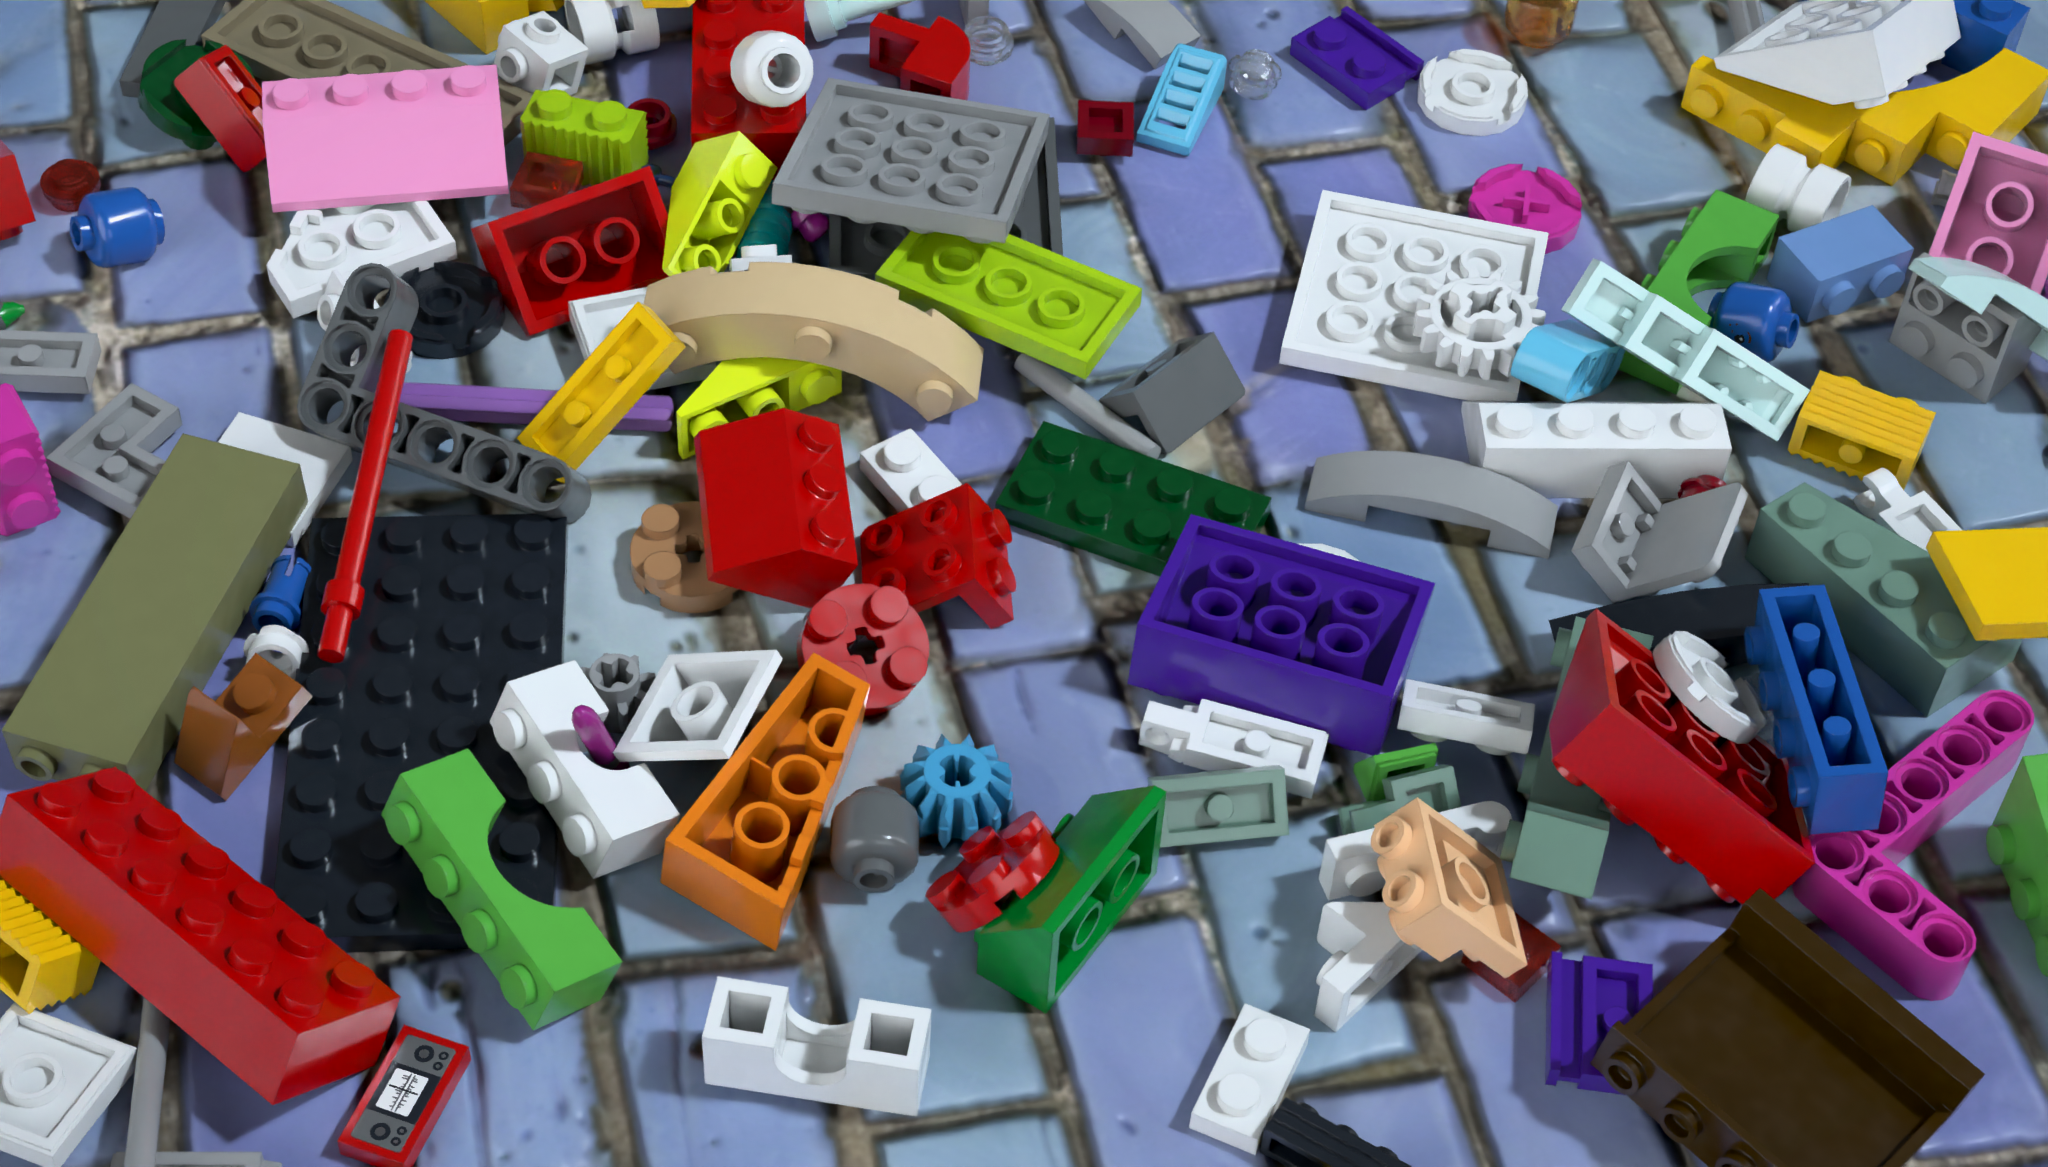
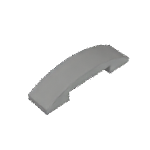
[1305,450,1558,559]

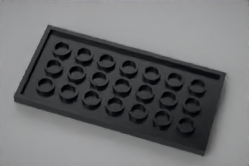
[274,514,568,953]

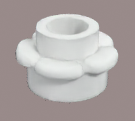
[243,625,309,680]

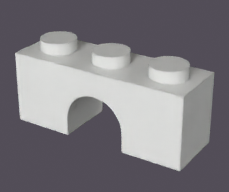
[490,660,680,879]
[702,976,931,1117]

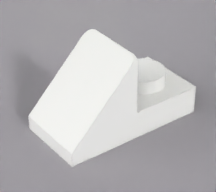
[1314,902,1422,1032]

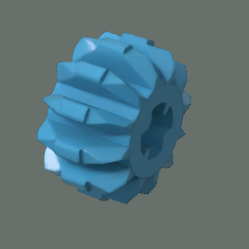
[900,734,1013,849]

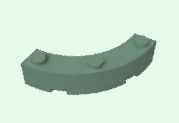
[1500,616,1654,900]

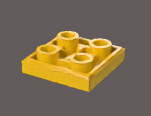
[1926,527,2048,641]

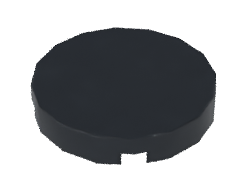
[384,261,506,359]

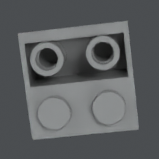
[1889,252,2041,404]

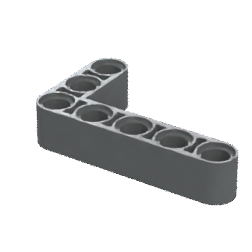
[297,263,592,523]

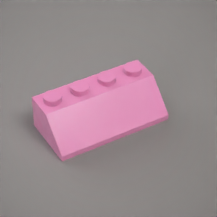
[262,64,509,213]

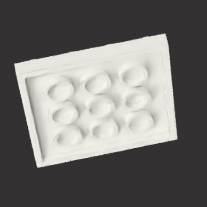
[1279,190,1549,401]

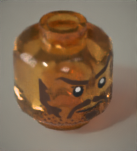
[1504,0,1579,49]

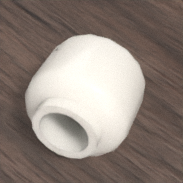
[730,30,814,108]

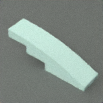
[1561,258,1810,442]

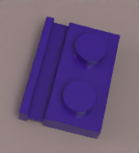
[1289,6,1424,110]
[1545,951,1653,1095]

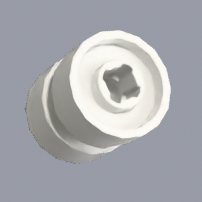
[564,0,660,65]
[1745,143,1852,232]

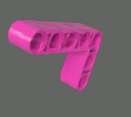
[1792,690,2034,1001]

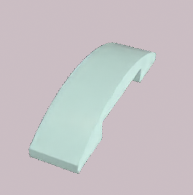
[1908,257,2048,362]

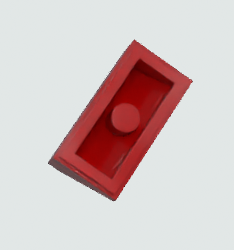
[174,45,267,172]

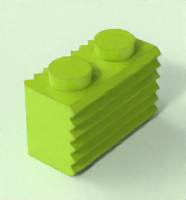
[520,89,649,186]

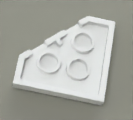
[267,201,457,319]

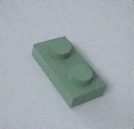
[1147,765,1289,848]

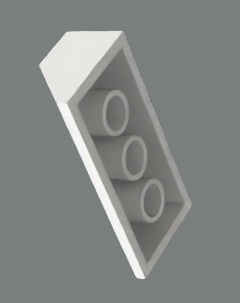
[1461,401,1732,498]

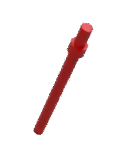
[317,329,413,663]

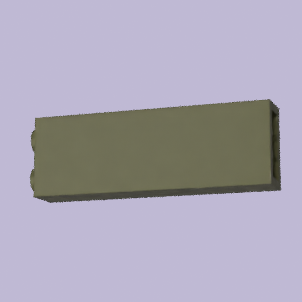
[2,433,308,791]

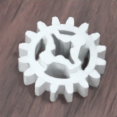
[1413,268,1546,380]

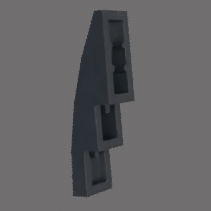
[1549,583,1809,670]

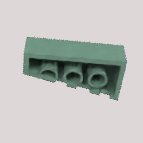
[1745,482,2023,717]

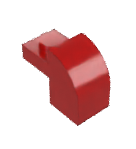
[869,12,971,100]

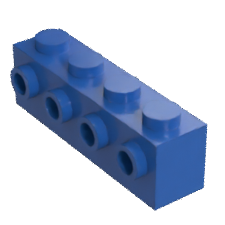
[1744,584,1888,834]

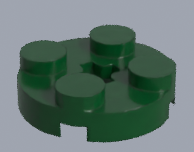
[138,39,254,150]

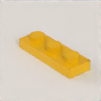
[517,302,686,483]

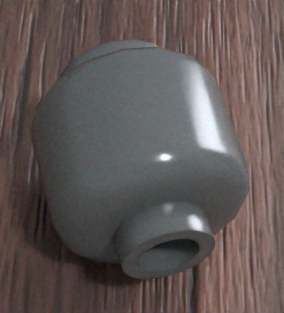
[829,786,919,892]

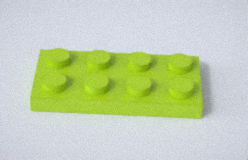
[875,231,1142,379]

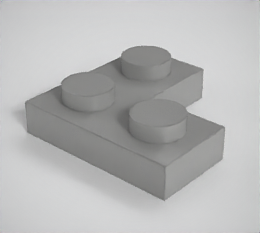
[46,383,183,519]

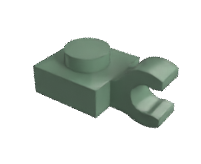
[1337,764,1461,835]

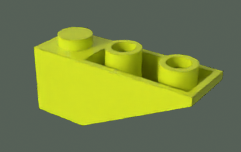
[662,131,777,276]
[676,357,842,459]

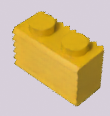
[1787,370,1936,490]
[0,876,101,1015]

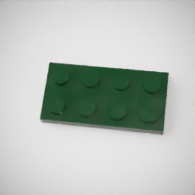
[995,421,1272,577]

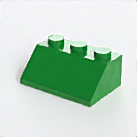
[974,785,1167,1013]

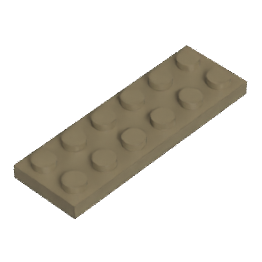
[201,0,533,146]

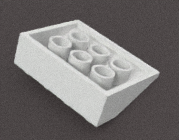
[1714,0,1961,109]

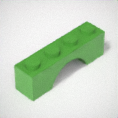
[1618,189,1780,395]
[381,749,622,1031]

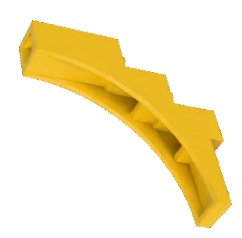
[1681,48,2048,186]

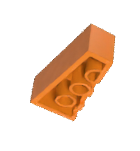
[660,653,870,951]

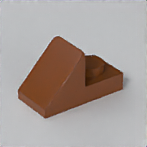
[174,653,313,801]

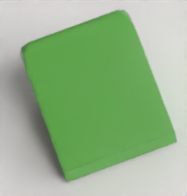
[1353,743,1439,801]

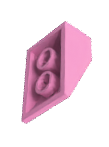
[1929,132,2048,294]

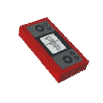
[337,1025,471,1167]

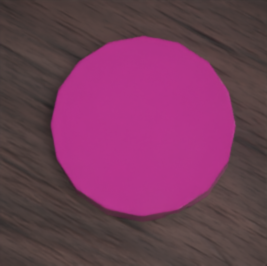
[1467,164,1582,254]

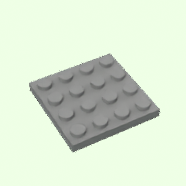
[772,78,1050,243]

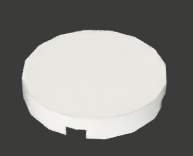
[1417,49,1528,136]
[1652,631,1767,744]

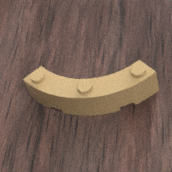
[644,262,984,422]

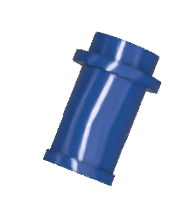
[249,555,312,632]

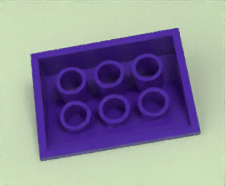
[1127,514,1435,756]

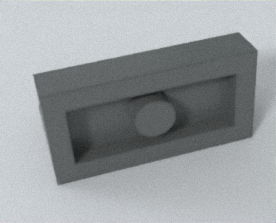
[1099,332,1245,454]

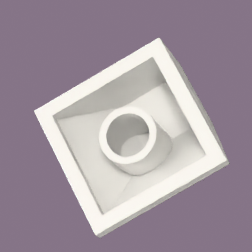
[613,649,782,762]

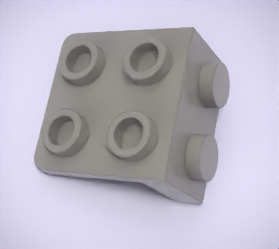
[1571,461,1748,603]

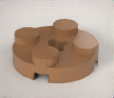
[630,501,739,613]

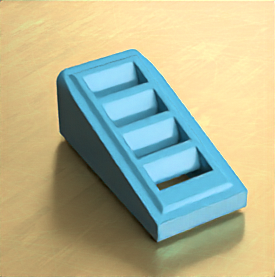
[1136,43,1227,156]

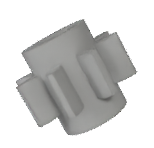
[581,653,656,734]

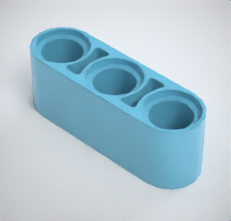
[1511,319,1625,403]

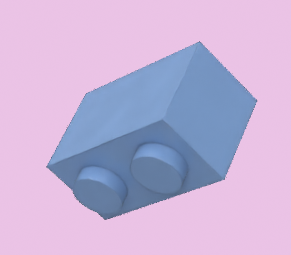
[1766,205,1914,323]

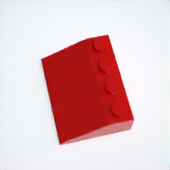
[1549,609,1815,905]

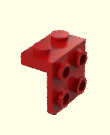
[860,483,1016,629]

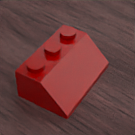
[471,166,670,336]
[694,408,858,609]

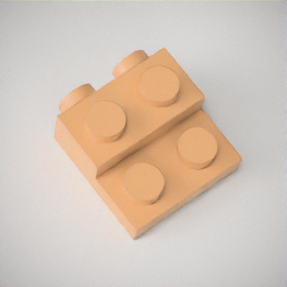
[1371,797,1528,978]

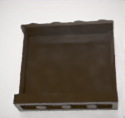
[1590,888,1985,1167]

